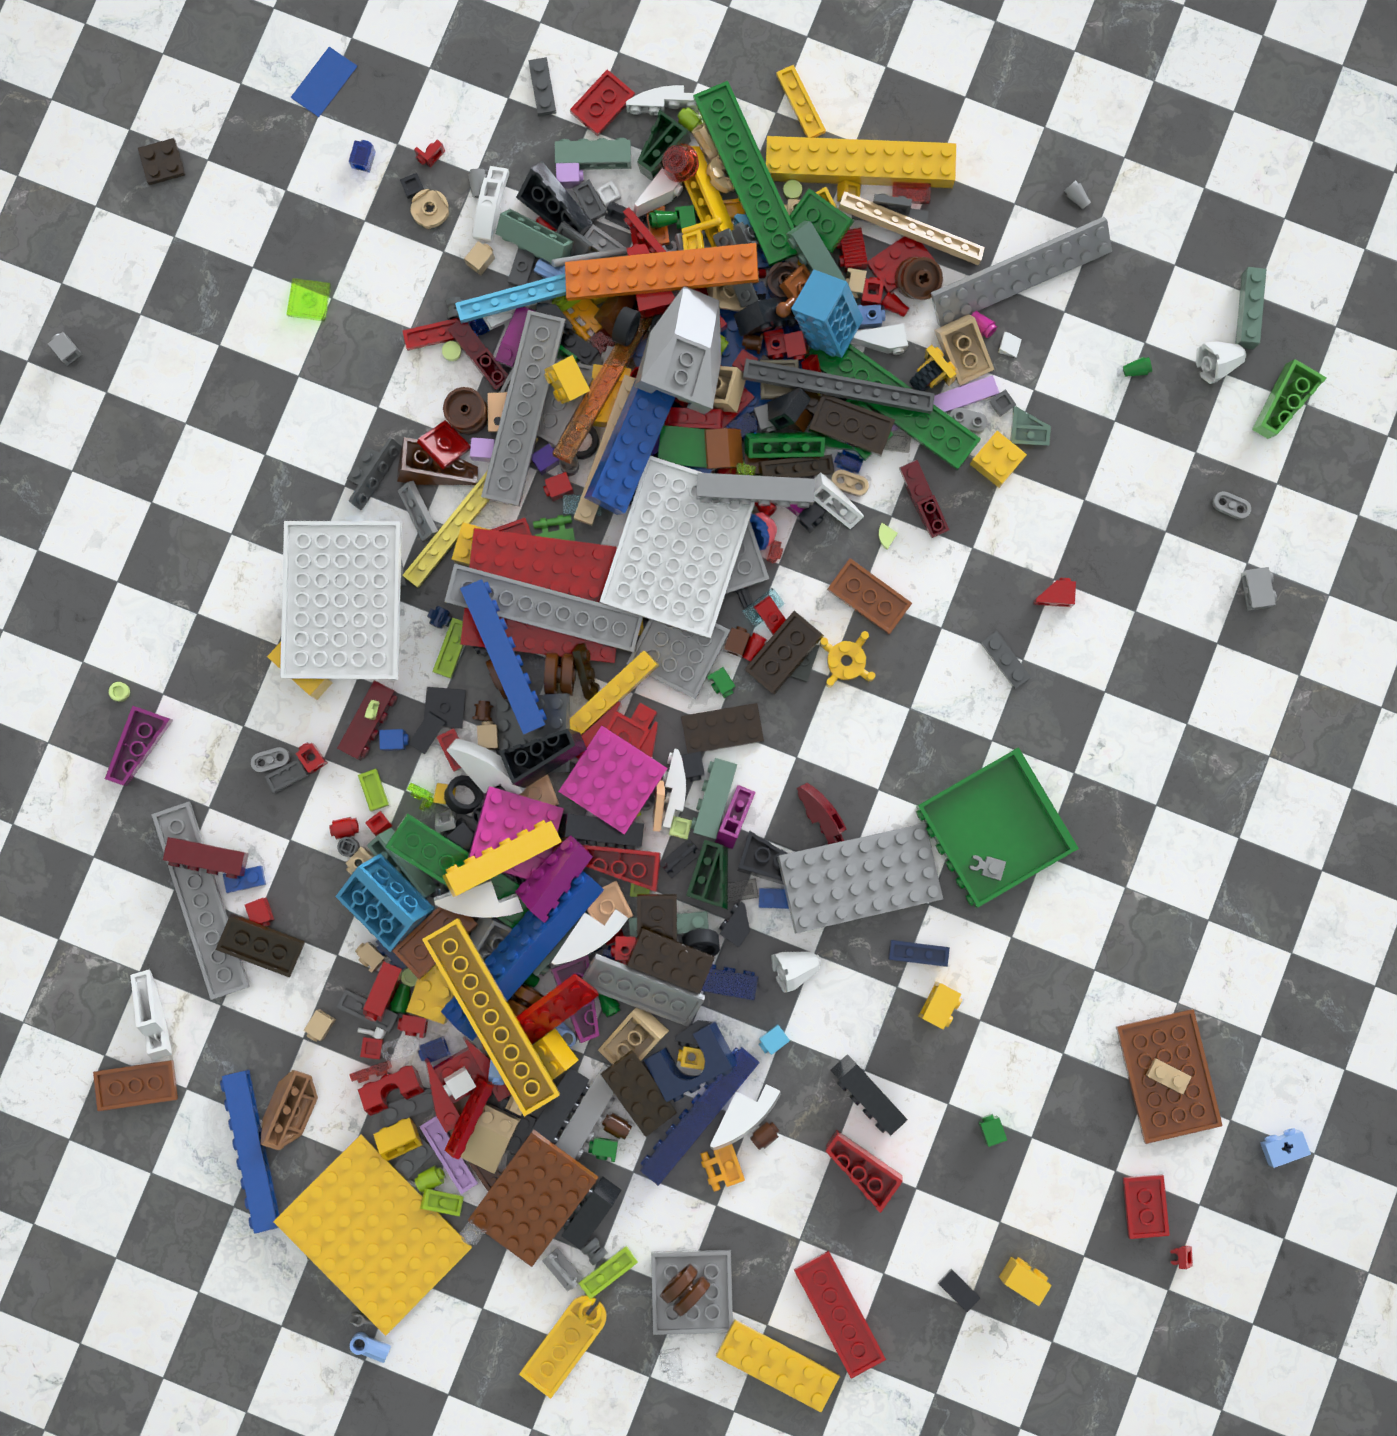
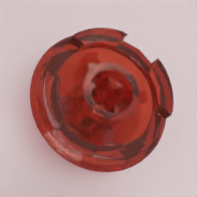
[662,143,699,182]

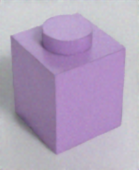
[556,163,584,188]
[470,438,495,462]

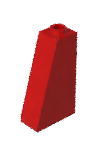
[626,244,675,319]

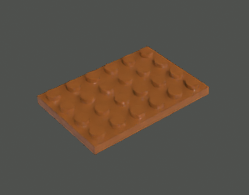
[1116,1009,1223,1144]
[468,1130,598,1267]

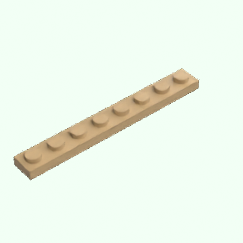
[838,191,985,265]
[574,375,636,526]

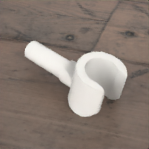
[358,1027,387,1039]

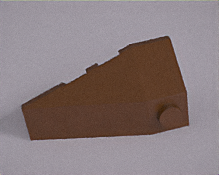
[594,294,637,337]
[397,437,478,485]

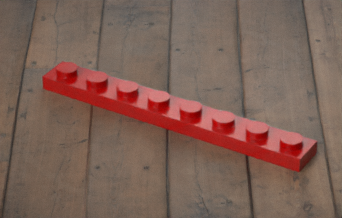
[623,207,727,332]

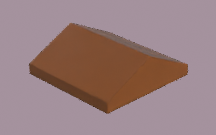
[704,428,743,469]

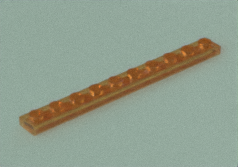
[553,306,655,464]

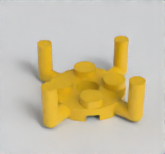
[819,631,875,688]

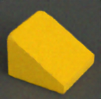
[837,180,861,202]
[433,783,456,804]

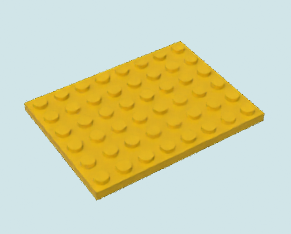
[273,1134,472,1336]

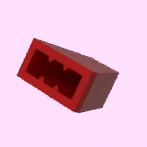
[363,962,402,1022]

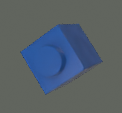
[379,729,409,751]

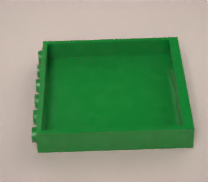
[915,747,1079,908]

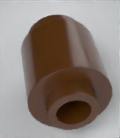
[601,1113,632,1140]
[750,1121,780,1150]

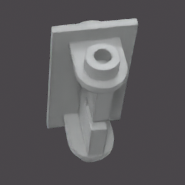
[542,1248,583,1292]

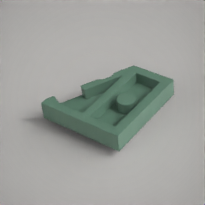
[1010,406,1051,446]

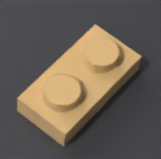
[1146,1058,1191,1094]

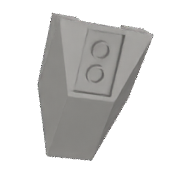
[634,286,721,414]

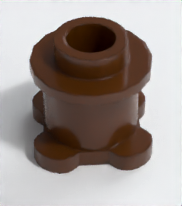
[742,333,764,354]
[472,700,494,721]

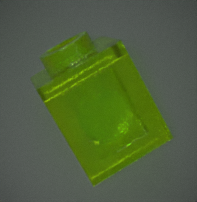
[407,782,434,811]

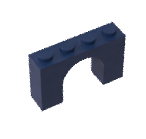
[644,1022,738,1102]

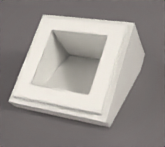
[998,332,1022,358]

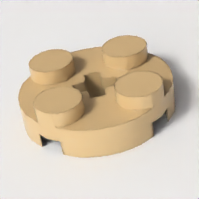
[706,155,735,193]
[411,189,449,229]

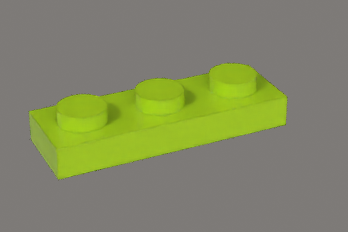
[432,618,464,679]
[578,1245,638,1299]

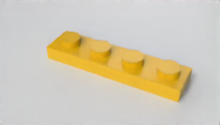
[776,65,826,138]

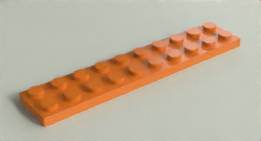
[565,243,759,301]

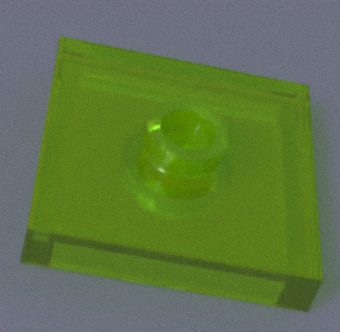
[286,278,331,321]

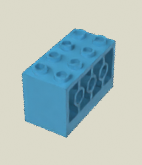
[791,269,863,358]
[335,853,435,952]

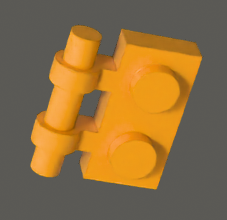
[562,299,603,342]
[700,1144,745,1192]

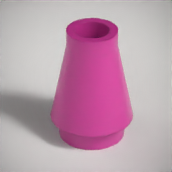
[971,311,997,338]

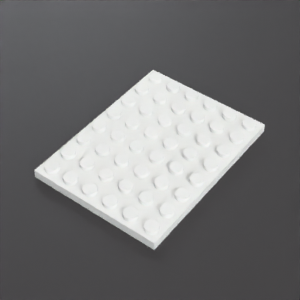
[600,456,755,639]
[280,521,402,680]

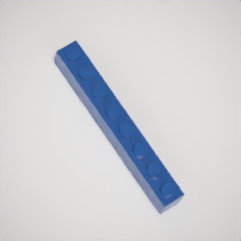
[460,579,547,734]
[220,1070,279,1234]

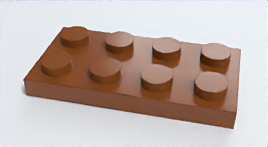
[827,558,912,635]
[392,907,478,980]
[93,1060,178,1111]

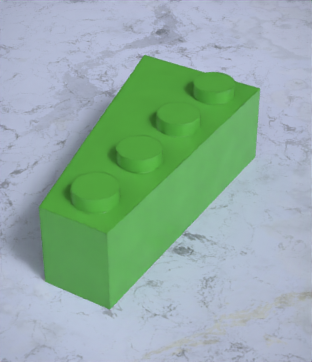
[1252,359,1327,439]

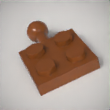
[776,264,811,318]

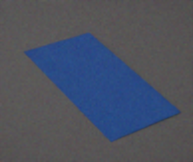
[290,46,357,117]

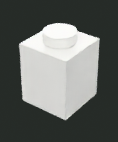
[443,1066,476,1099]

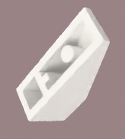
[633,167,683,217]
[851,323,908,355]
[814,472,864,529]

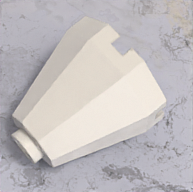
[1196,342,1246,384]
[771,952,821,993]

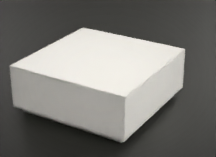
[596,180,621,207]

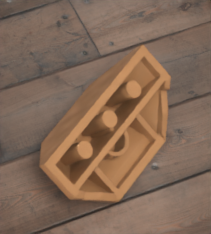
[261,1070,318,1150]

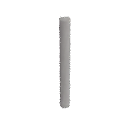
[551,247,626,267]

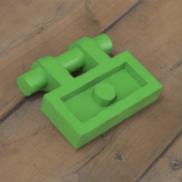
[533,515,575,541]

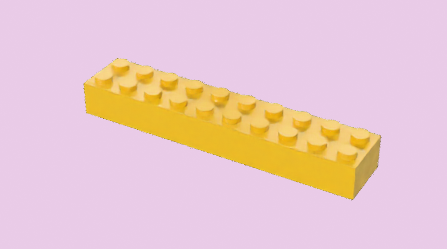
[766,136,956,188]
[422,918,560,1117]

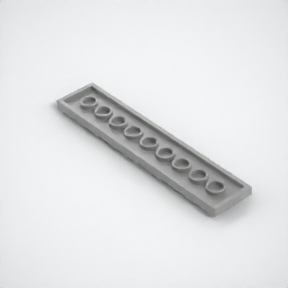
[931,217,1112,327]
[481,310,566,507]
[444,564,643,652]
[151,802,250,1000]

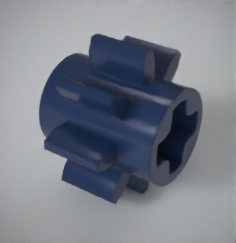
[427,606,452,629]

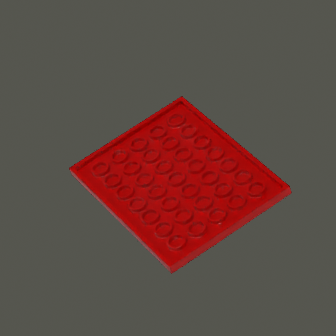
[460,528,617,663]

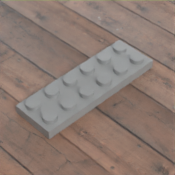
[582,954,705,1027]

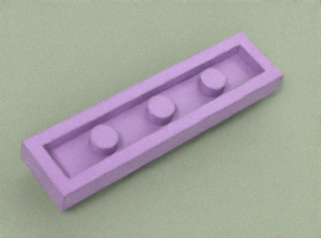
[420,1116,478,1194]

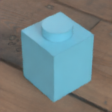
[759,1024,790,1055]

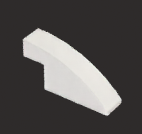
[447,739,526,795]
[434,879,523,918]
[551,909,629,965]
[130,970,172,1060]
[710,1084,781,1150]

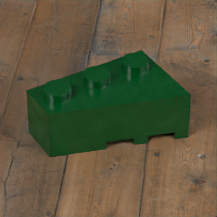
[637,110,691,181]
[686,840,728,910]

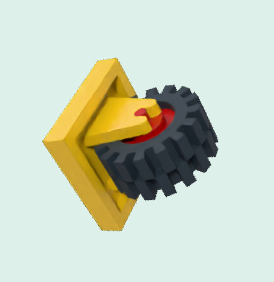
[909,345,957,391]

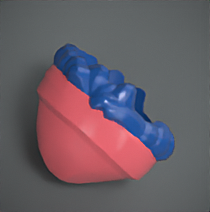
[749,512,777,550]

